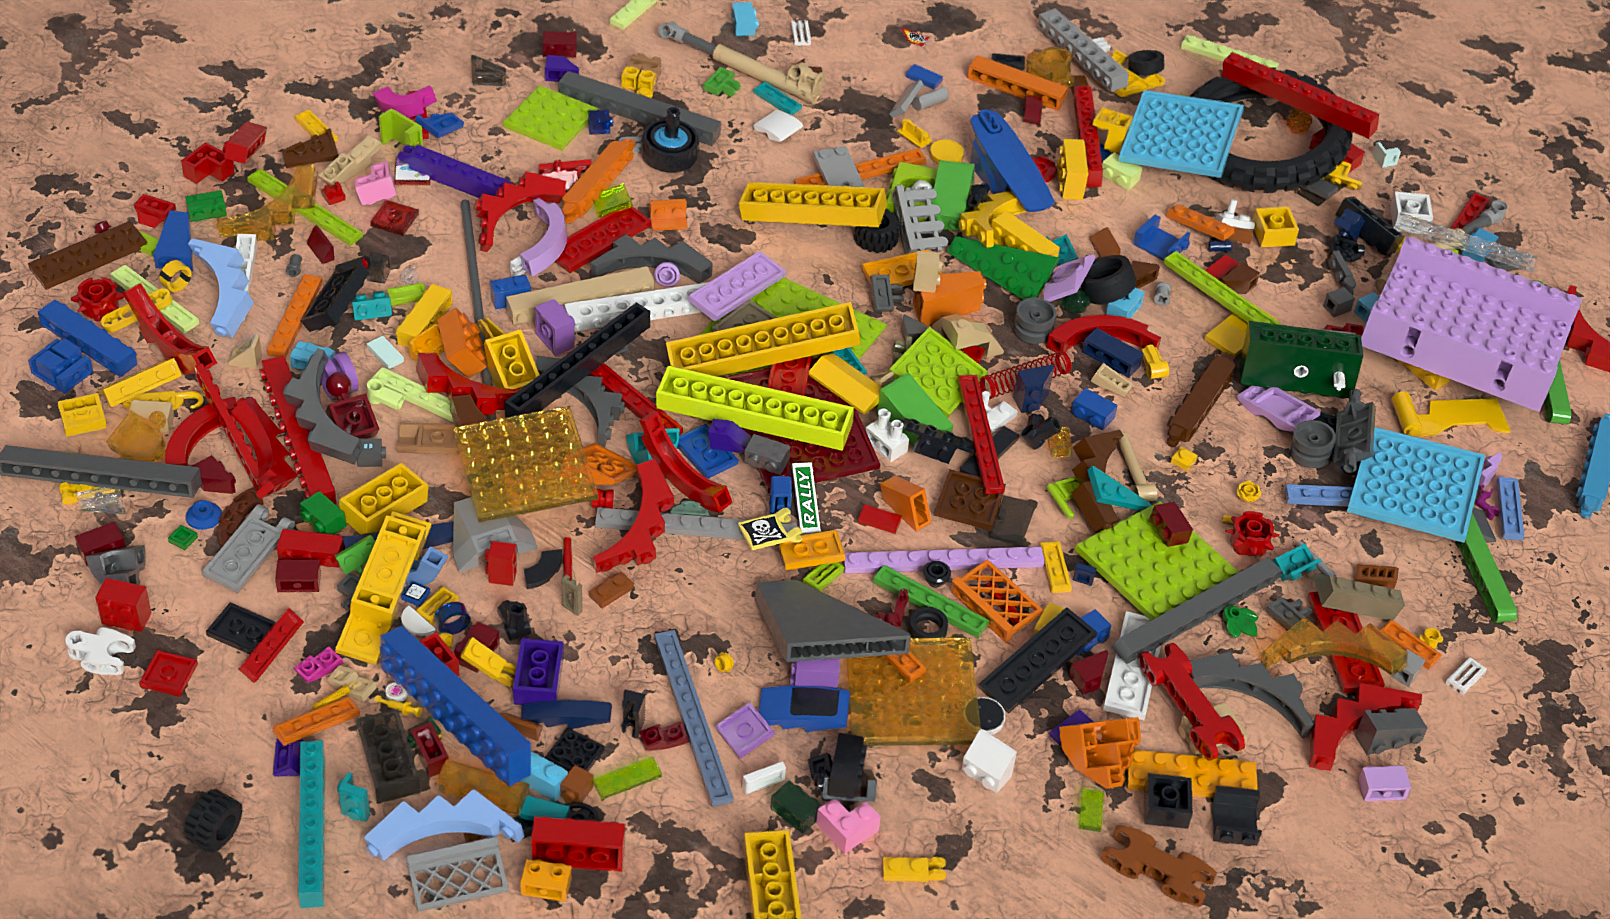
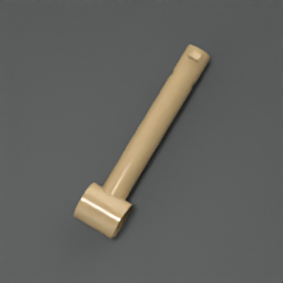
[1118,430,1157,502]

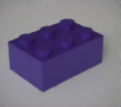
[513,638,564,705]

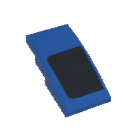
[759,686,850,732]

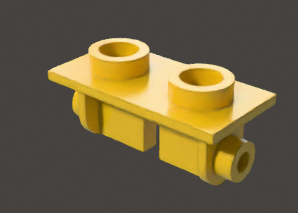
[897,119,933,148]

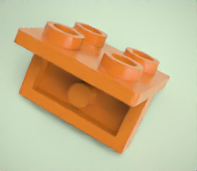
[648,199,688,231]

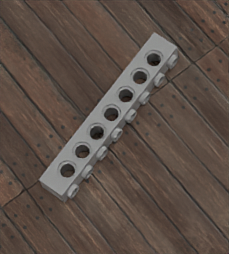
[1038,8,1128,92]

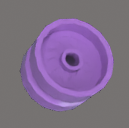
[321,351,359,400]

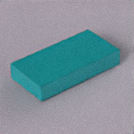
[520,796,570,821]

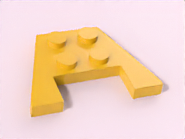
[1097,49,1166,97]

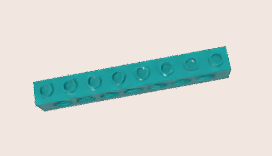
[298,740,325,908]

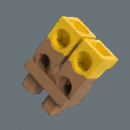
[621,53,661,92]

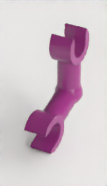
[1475,485,1500,520]

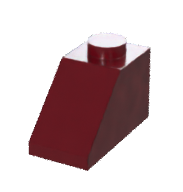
[1069,650,1109,695]
[410,722,450,778]

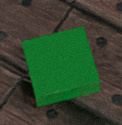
[168,525,198,550]

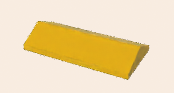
[809,353,882,415]

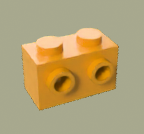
[521,859,572,902]

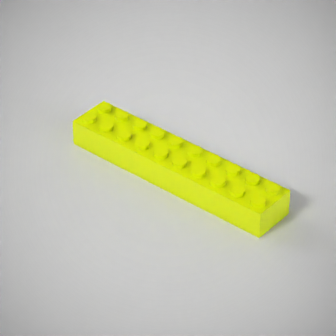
[656,366,854,451]

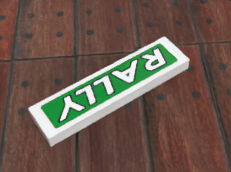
[792,462,821,535]

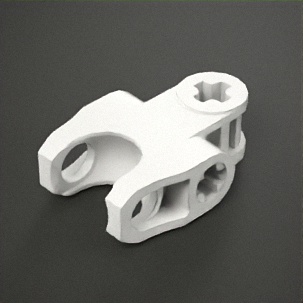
[65,628,136,675]

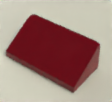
[307,225,335,264]

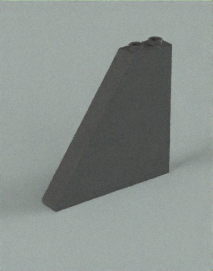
[755,580,911,662]

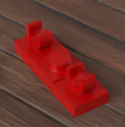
[538,159,592,179]

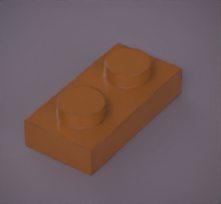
[589,571,634,609]

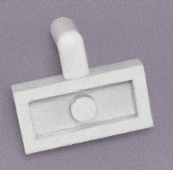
[1215,199,1255,230]
[982,391,1018,434]

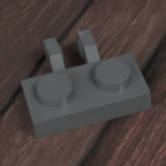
[870,275,904,312]
[1266,597,1312,637]

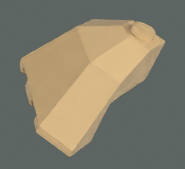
[931,314,1004,358]

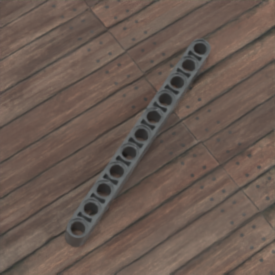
[1112,557,1283,664]

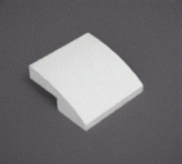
[753,110,803,142]

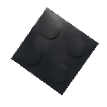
[1144,773,1193,829]

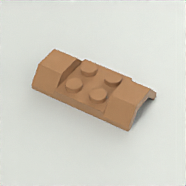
[396,422,478,455]

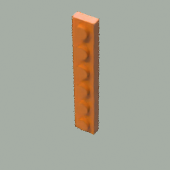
[267,274,323,358]

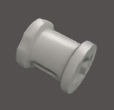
[1154,282,1171,306]

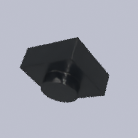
[808,752,832,781]

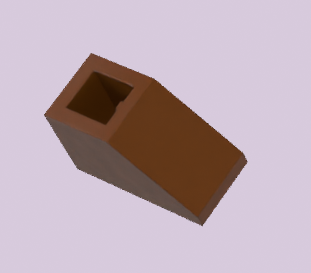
[1220,262,1260,294]

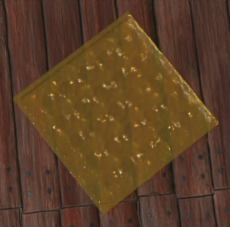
[453,406,598,523]
[847,638,980,746]

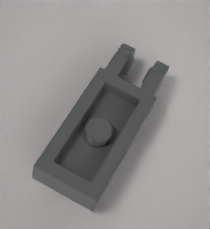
[1328,251,1356,295]

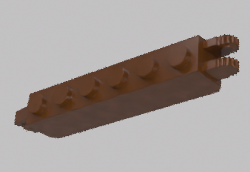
[1166,352,1235,447]

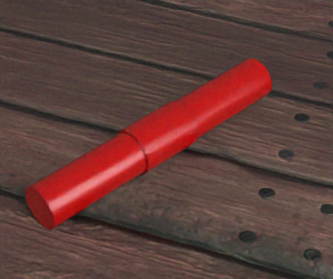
[563,537,572,581]

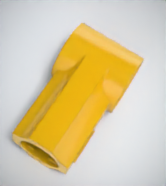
[1141,345,1169,379]

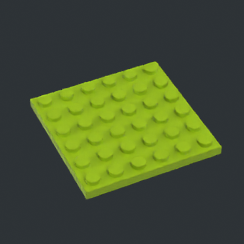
[1075,501,1239,621]

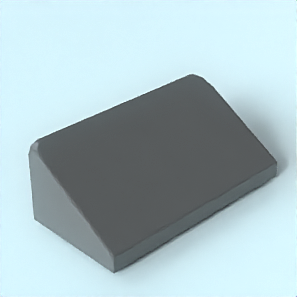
[1472,507,1496,543]

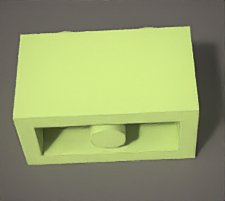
[1102,152,1143,190]

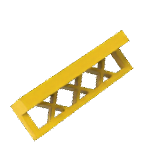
[97,358,182,408]

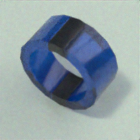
[434,602,471,635]

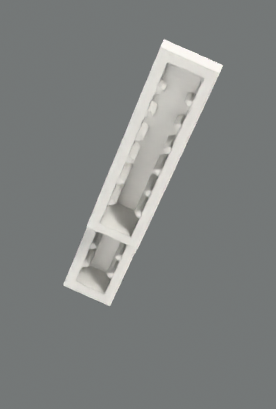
[236,234,258,321]

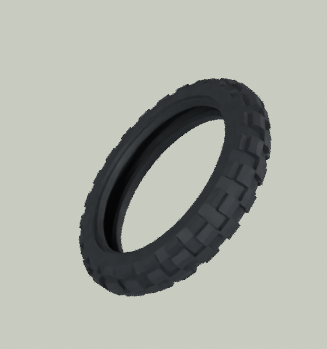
[1190,67,1353,193]

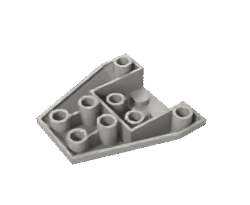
[453,491,538,573]

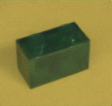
[770,780,822,834]

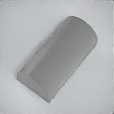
[912,87,948,111]

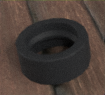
[908,607,948,646]

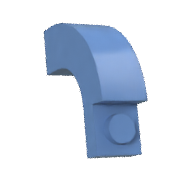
[406,546,448,585]

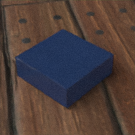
[1073,562,1097,586]

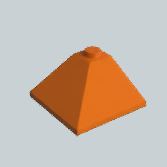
[559,443,638,485]

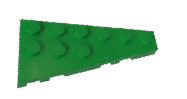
[947,236,1060,300]

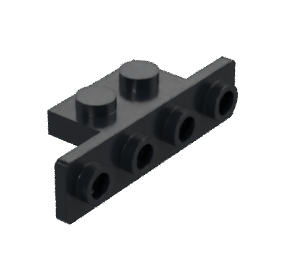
[902,418,975,464]

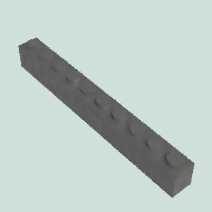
[559,71,721,146]
[0,445,202,498]

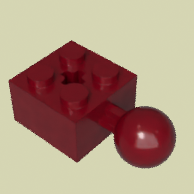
[325,372,380,439]

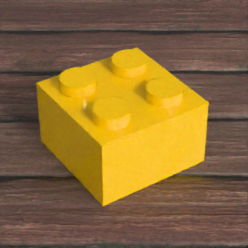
[1252,206,1299,247]

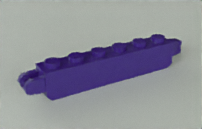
[397,145,511,198]

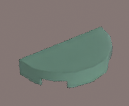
[670,501,709,517]

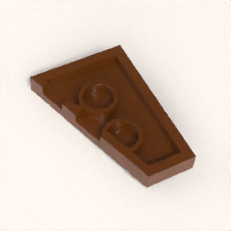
[282,128,339,168]

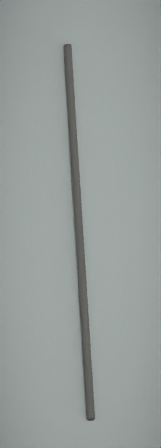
[461,199,508,506]

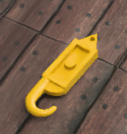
[123,391,204,410]

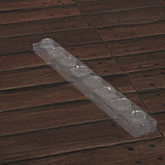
[1395,213,1537,272]

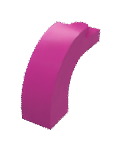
[373,85,437,118]

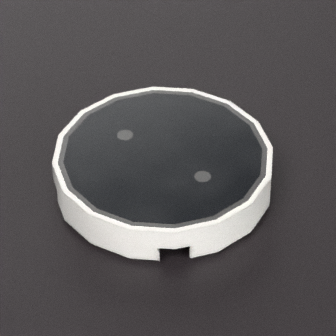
[963,697,1005,735]

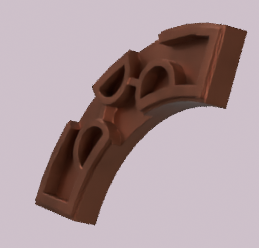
[217,486,263,548]

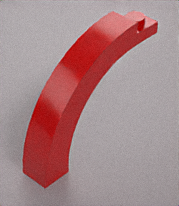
[1046,315,1161,356]
[165,397,257,466]
[639,410,733,513]

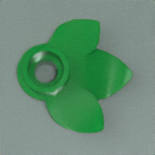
[1223,605,1259,639]

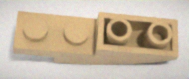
[318,135,382,185]

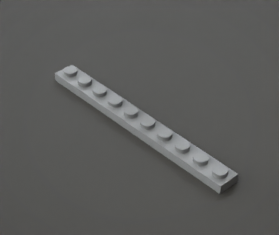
[595,507,797,540]

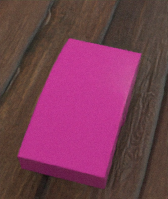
[294,646,344,683]

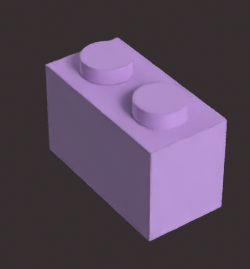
[1358,765,1411,801]

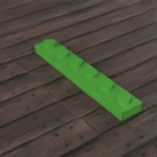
[873,565,989,638]

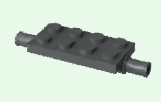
[1334,389,1376,473]

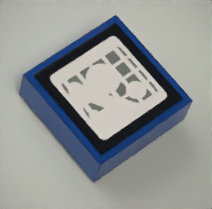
[402,581,431,607]

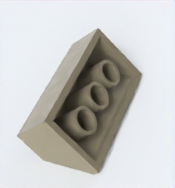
[1314,573,1405,620]

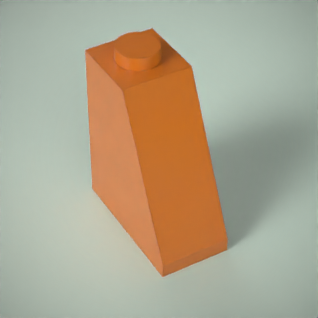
[880,476,932,531]

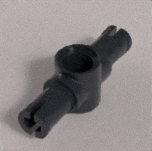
[968,183,990,207]

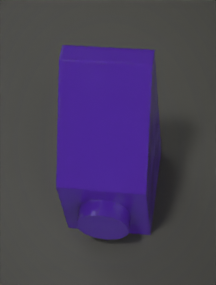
[545,55,579,82]
[708,419,752,453]

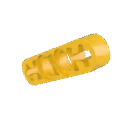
[101,288,173,333]

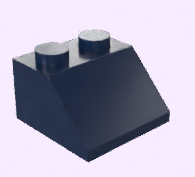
[1013,364,1054,413]

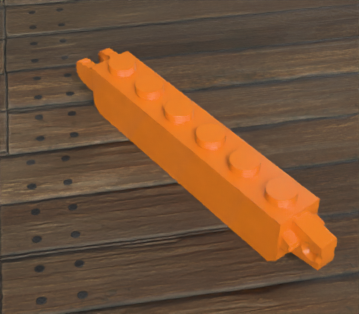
[562,138,636,224]

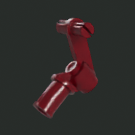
[872,588,909,629]

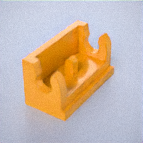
[408,323,445,362]

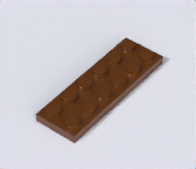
[28,221,147,290]

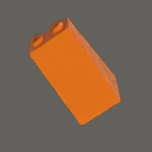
[913,271,986,326]

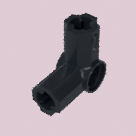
[1021,413,1061,450]
[497,600,531,641]

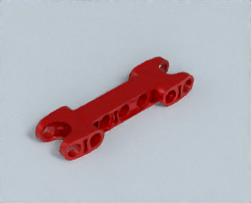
[1138,643,1245,761]

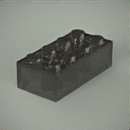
[355,709,420,804]

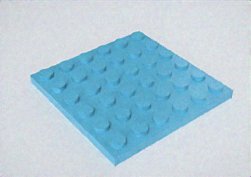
[1119,90,1244,178]
[1347,427,1485,543]

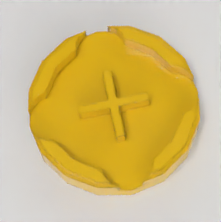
[930,139,964,164]

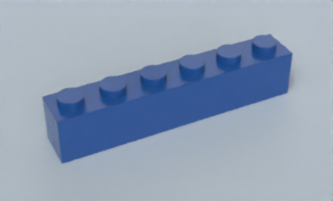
[38,299,138,377]

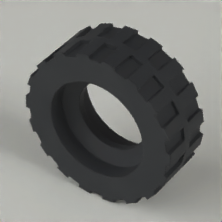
[1128,50,1165,76]

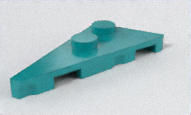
[1087,466,1152,511]

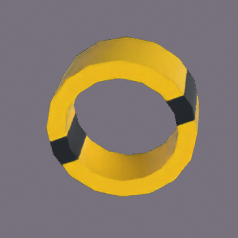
[159,260,192,292]

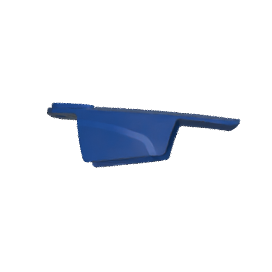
[970,109,1055,212]

